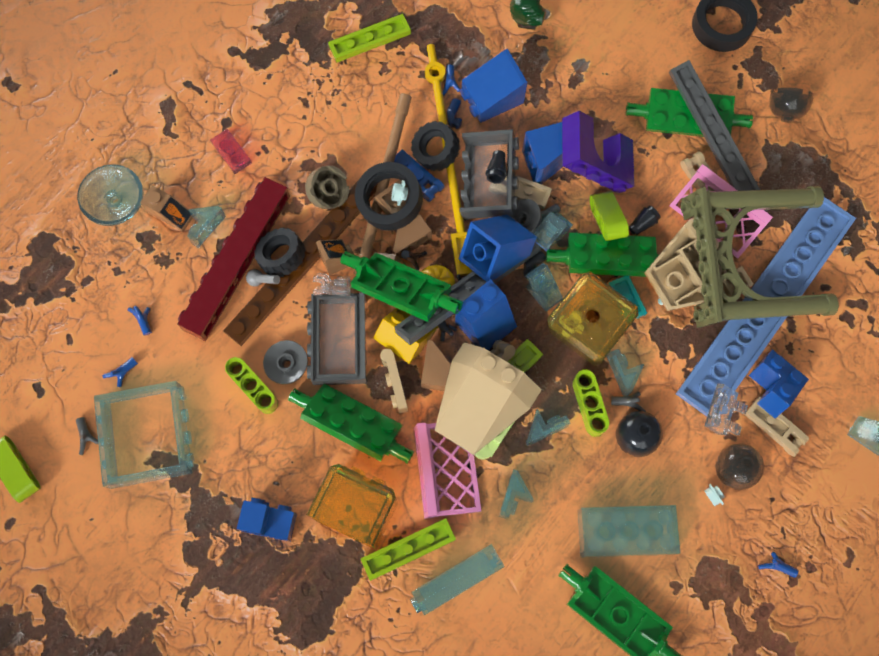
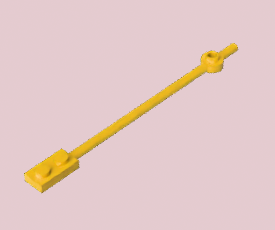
[425,44,472,277]

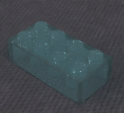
[577,505,680,558]

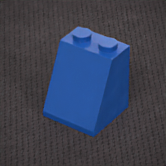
[460,49,527,123]
[522,122,563,185]
[459,214,537,282]
[455,279,517,351]

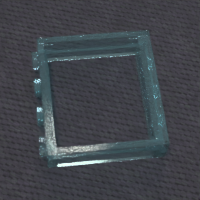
[94,381,195,489]
[410,544,505,615]

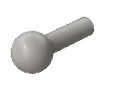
[246,269,280,287]

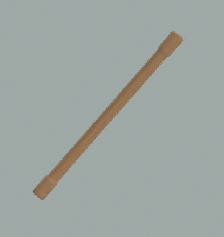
[354,93,412,275]

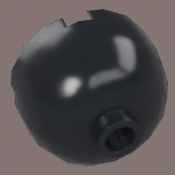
[616,411,663,458]

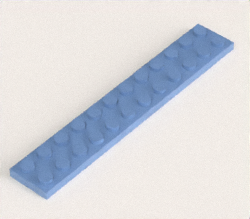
[675,197,856,421]

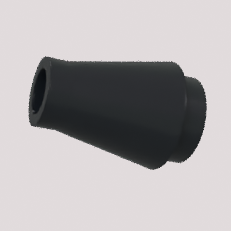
[485,150,507,184]
[628,205,661,236]

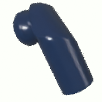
[447,98,462,129]

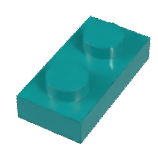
[607,276,647,324]

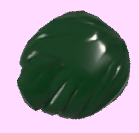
[510,0,546,26]

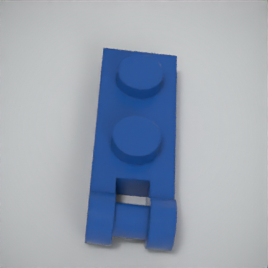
[394,149,445,202]

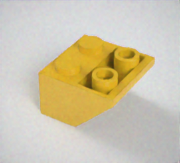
[373,308,438,363]

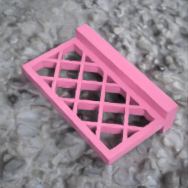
[670,164,773,258]
[414,423,481,519]

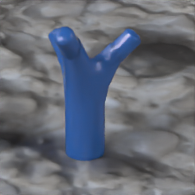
[442,65,460,96]
[128,306,152,336]
[102,357,138,387]
[758,552,799,578]

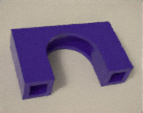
[562,111,634,193]

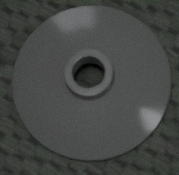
[510,199,541,233]
[263,340,308,384]

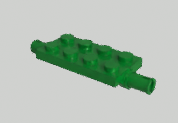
[625,88,753,137]
[546,233,659,277]
[340,251,463,322]
[288,384,414,464]
[558,564,683,656]

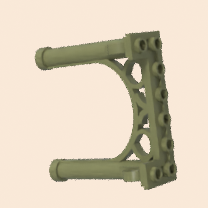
[681,186,839,328]

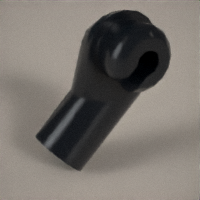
[523,251,546,281]

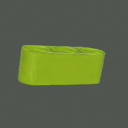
[589,191,629,241]
[225,357,278,414]
[573,369,609,437]
[0,435,41,503]

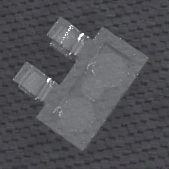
[313,273,355,296]
[704,384,748,435]

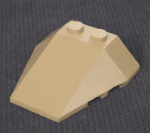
[644,217,754,311]
[435,342,542,455]

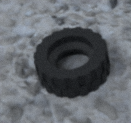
[411,121,460,171]
[254,228,306,277]

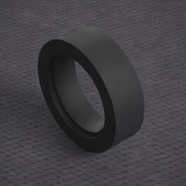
[692,0,758,52]
[355,162,423,231]

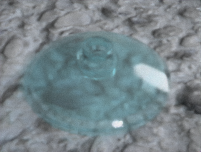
[77,164,144,226]

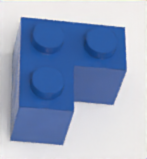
[749,349,809,418]
[237,497,297,542]

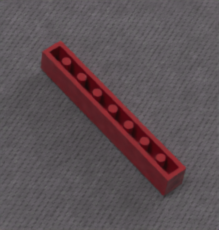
[177,177,290,341]

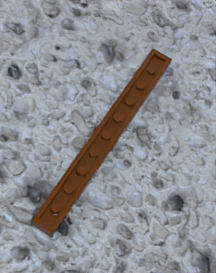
[223,180,378,346]

